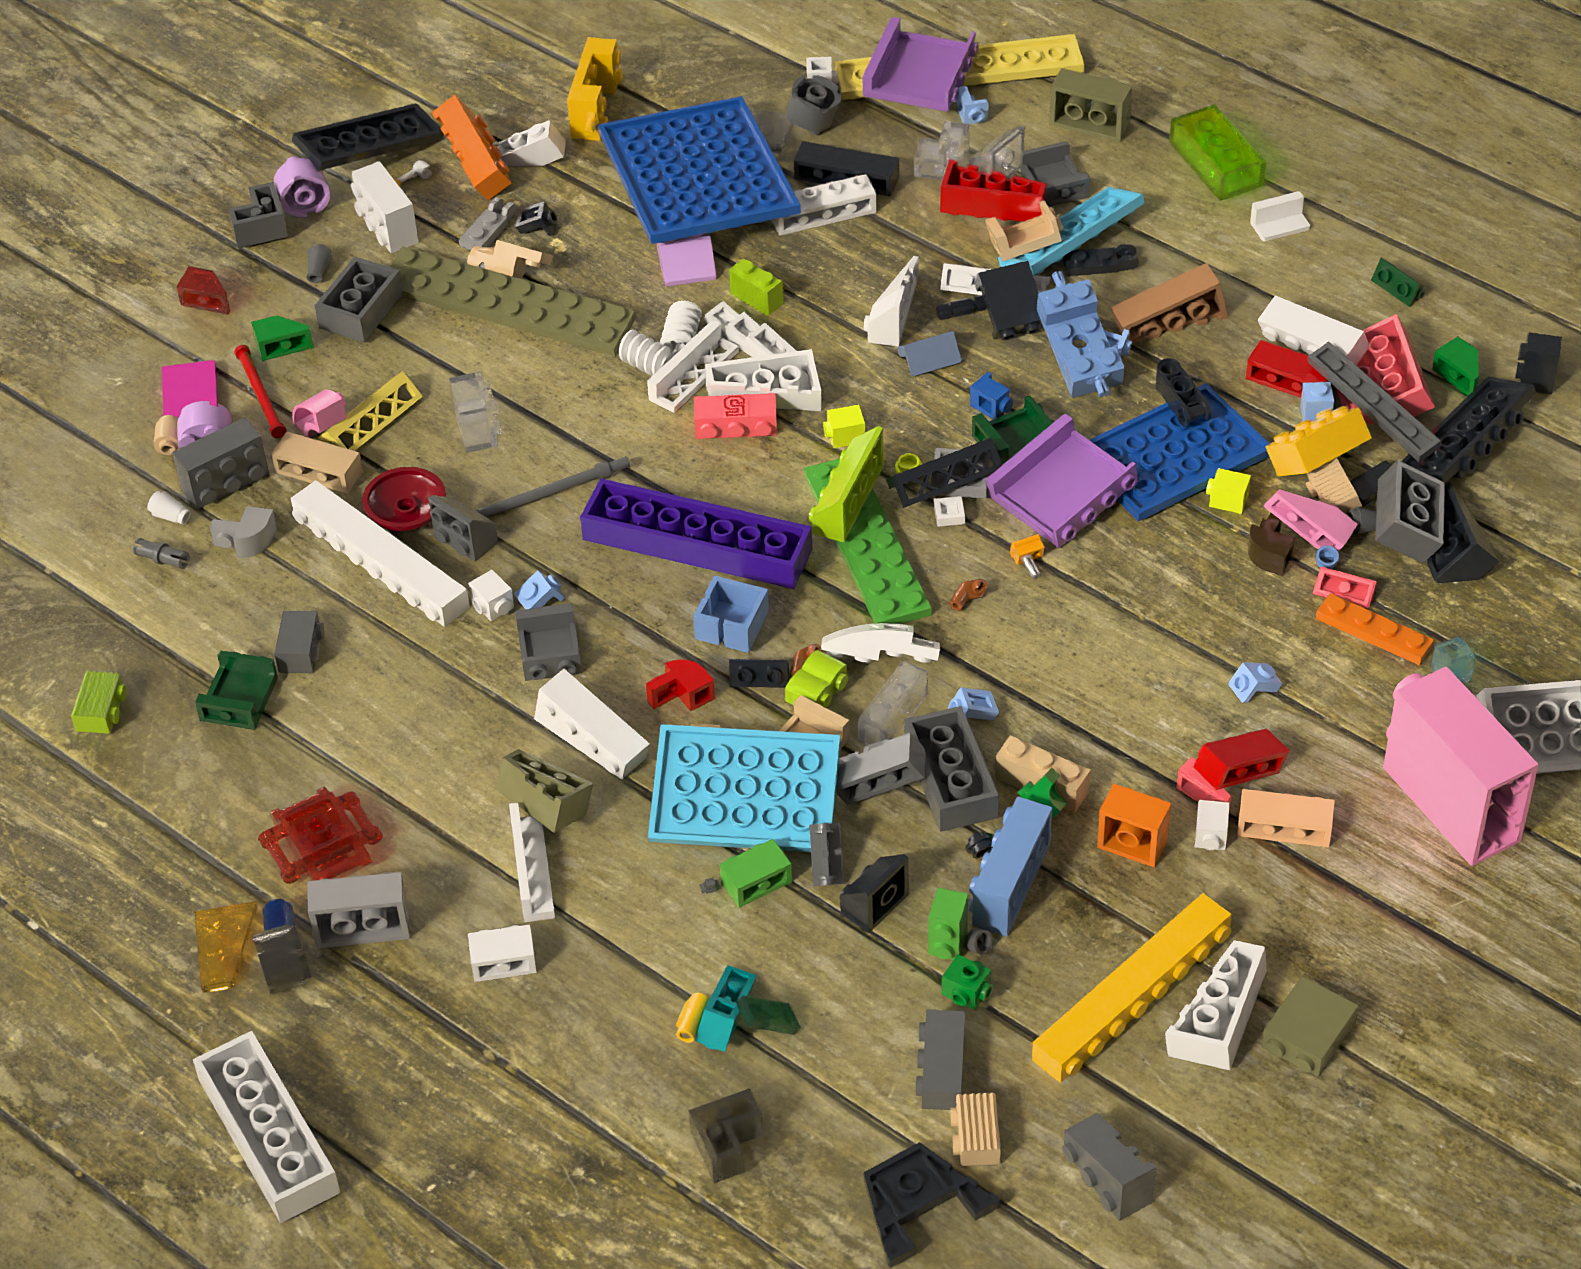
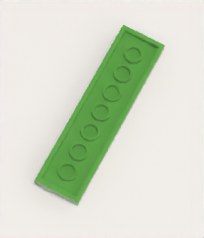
[804,458,932,624]

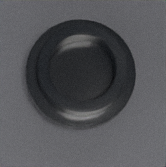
[965,832,993,859]

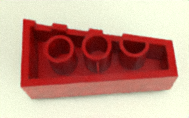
[940,159,1046,222]

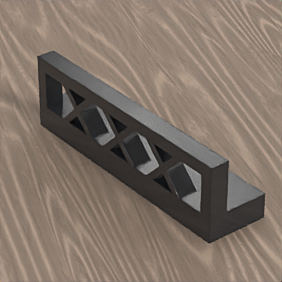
[886,437,1002,508]

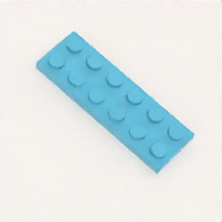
[998,187,1145,275]

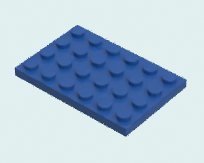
[1089,383,1270,522]

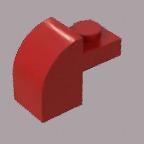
[646,659,715,711]

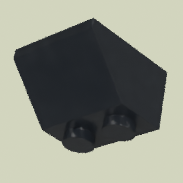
[840,854,909,933]

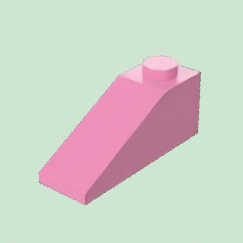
[1264,489,1358,551]

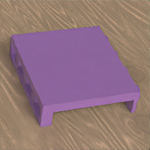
[862,17,979,112]
[986,414,1138,548]

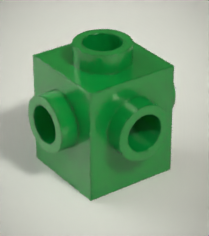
[942,954,993,1011]

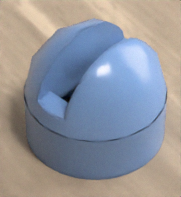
[1315,546,1339,569]

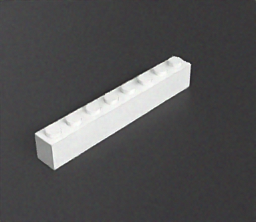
[291,480,470,627]

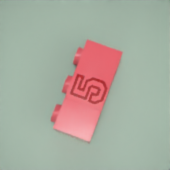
[694,393,777,439]

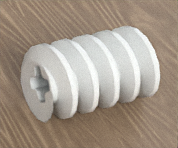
[660,301,702,352]
[619,329,677,376]

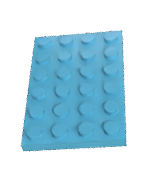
[648,724,841,852]

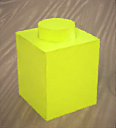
[823,405,865,448]
[1206,468,1251,514]

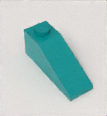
[695,965,757,1052]

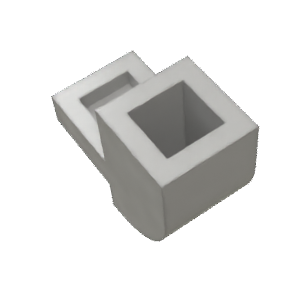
[210,506,277,558]

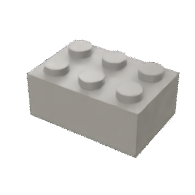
[308,872,410,949]

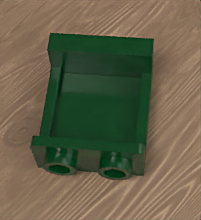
[972,395,1055,465]
[195,650,278,730]

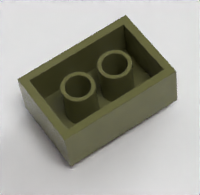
[1050,68,1133,142]

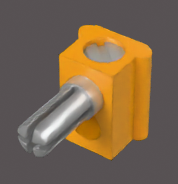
[1010,534,1045,579]

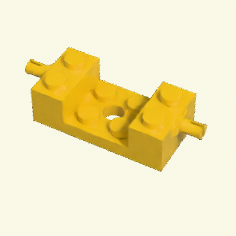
[567,37,623,141]

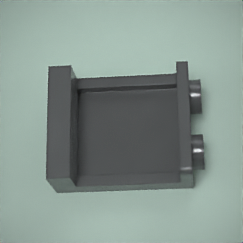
[1020,141,1090,207]
[515,603,582,681]

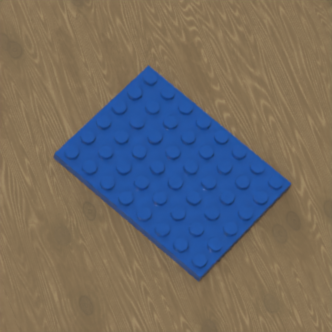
[598,96,801,244]

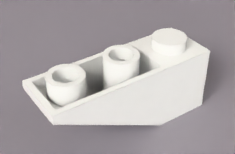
[493,120,566,166]

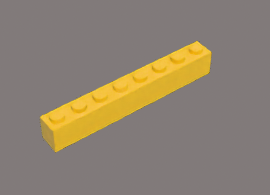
[1032,893,1232,1083]

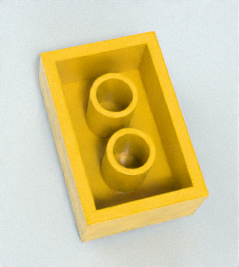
[1265,406,1372,476]

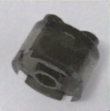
[252,924,312,995]

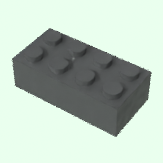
[904,706,999,832]

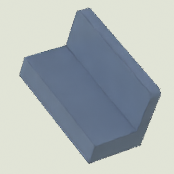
[897,331,961,376]

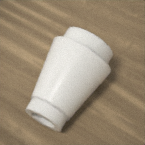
[147,491,191,525]

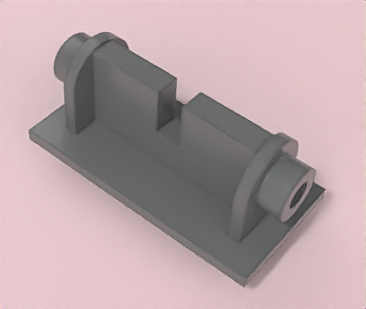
[809,823,844,886]

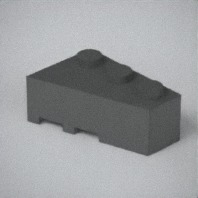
[1062,1113,1156,1221]

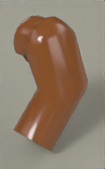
[949,578,988,611]
[790,644,823,678]

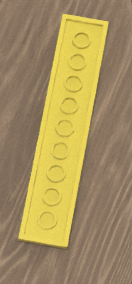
[835,34,1084,100]

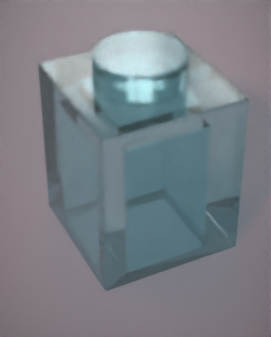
[1431,636,1476,683]

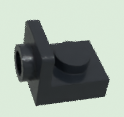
[515,201,558,236]

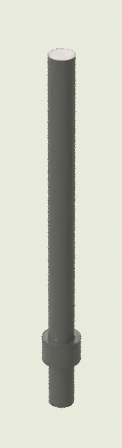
[475,456,630,518]

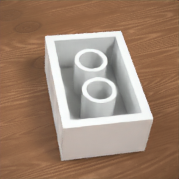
[351,161,419,254]

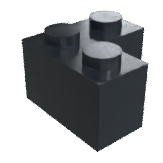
[1515,332,1562,395]

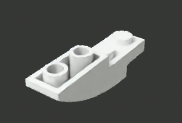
[821,623,940,663]

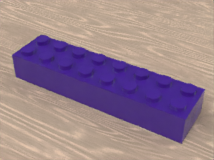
[580,478,813,589]

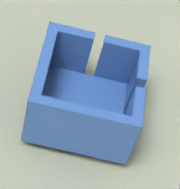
[693,576,769,653]

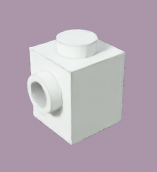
[807,57,837,86]
[469,570,514,621]

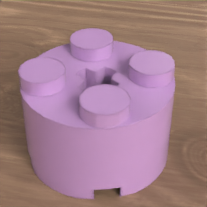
[274,156,330,217]
[177,401,232,449]

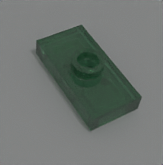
[736,995,801,1035]

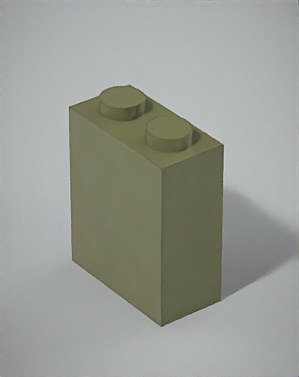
[1262,976,1359,1077]

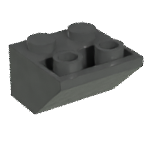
[428,495,498,562]

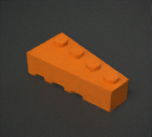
[431,95,512,200]

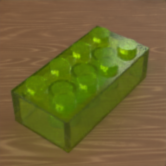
[1169,104,1267,201]

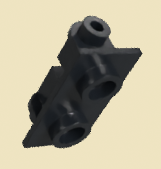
[729,659,789,688]

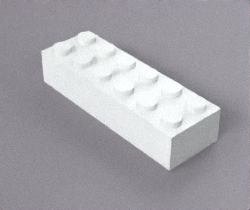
[193,1031,340,1223]

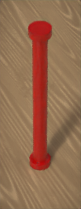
[234,345,287,438]

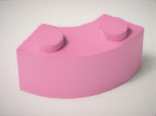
[292,390,346,438]

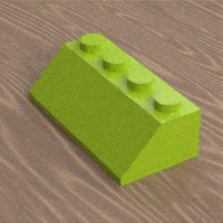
[809,426,884,543]

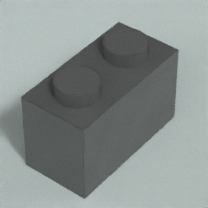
[274,611,324,673]

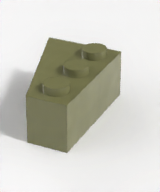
[496,749,593,833]

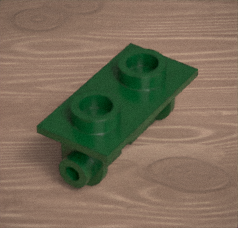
[1371,257,1426,307]

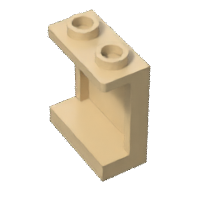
[985,201,1063,261]
[779,695,850,750]

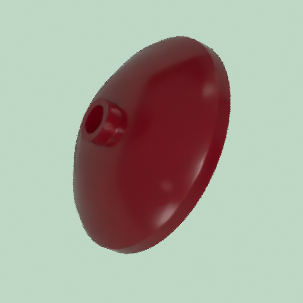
[362,467,446,531]

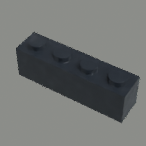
[794,141,899,197]

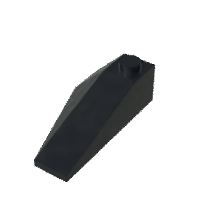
[1427,482,1499,583]

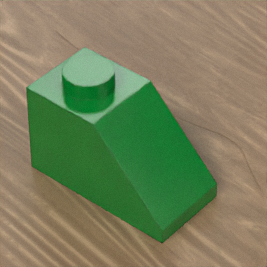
[251,315,314,361]
[1432,336,1479,396]

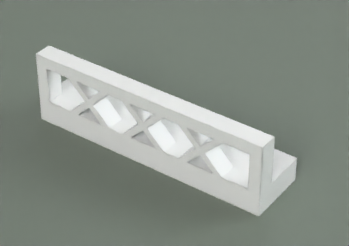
[940,263,1051,295]
[647,320,739,413]
[509,803,555,922]

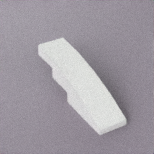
[704,301,796,357]

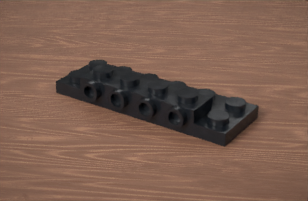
[292,103,444,171]
[1401,377,1536,483]

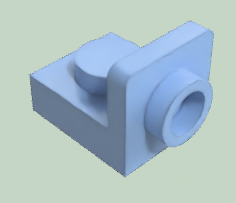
[956,86,989,125]
[948,687,999,721]

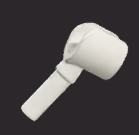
[396,160,432,183]

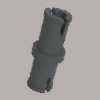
[133,538,190,569]

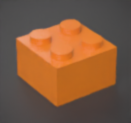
[1097,783,1171,867]

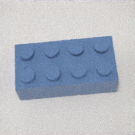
[969,796,1052,937]

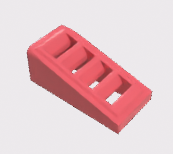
[1177,757,1231,816]

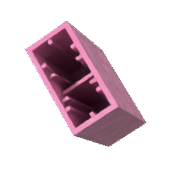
[1383,666,1539,866]

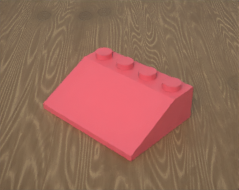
[1336,314,1435,425]

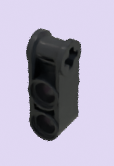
[1155,358,1212,427]

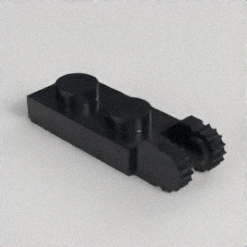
[1063,244,1139,277]

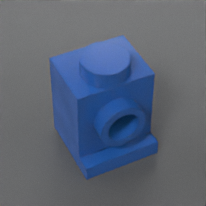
[970,372,1014,419]

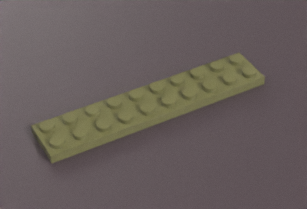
[390,246,637,356]

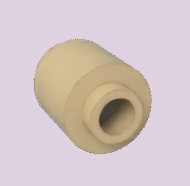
[154,415,179,455]

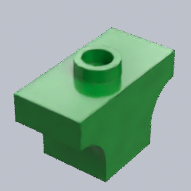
[1011,768,1067,819]

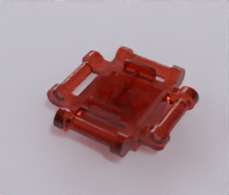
[258,786,383,884]

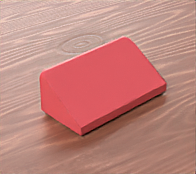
[1313,567,1377,609]

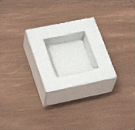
[934,496,965,527]

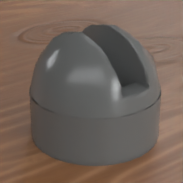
[965,928,993,955]

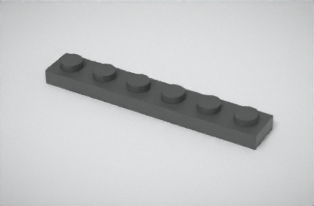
[1308,341,1441,463]

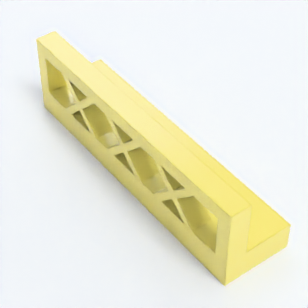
[317,371,423,451]

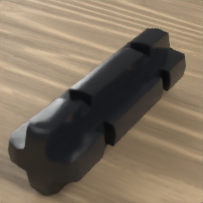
[936,295,987,320]

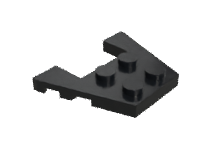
[863,1142,1000,1268]

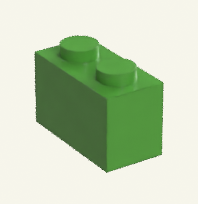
[719,839,792,908]
[928,887,968,960]

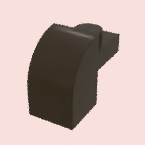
[1248,513,1295,576]

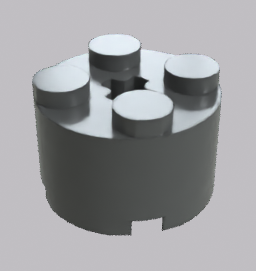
[786,75,841,135]

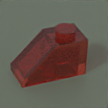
[176,266,230,315]

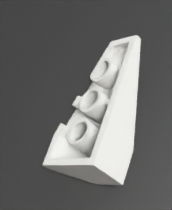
[864,256,919,346]

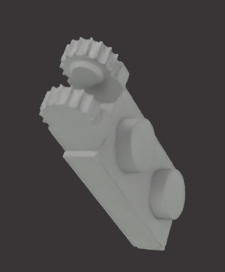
[459,197,517,250]

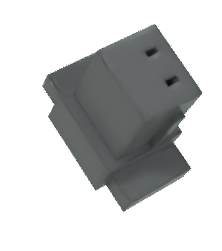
[700,877,720,894]

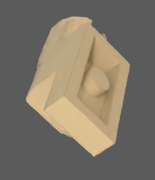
[467,240,553,279]

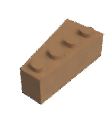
[1111,263,1228,344]

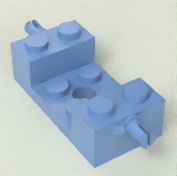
[1037,271,1125,398]

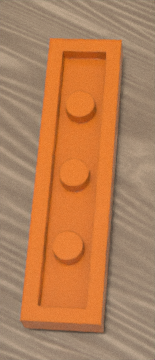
[1316,593,1434,665]

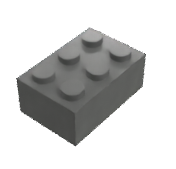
[315,256,403,343]
[172,417,269,510]
[1375,460,1445,563]

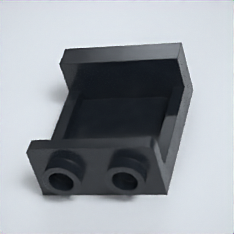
[974,261,1043,340]

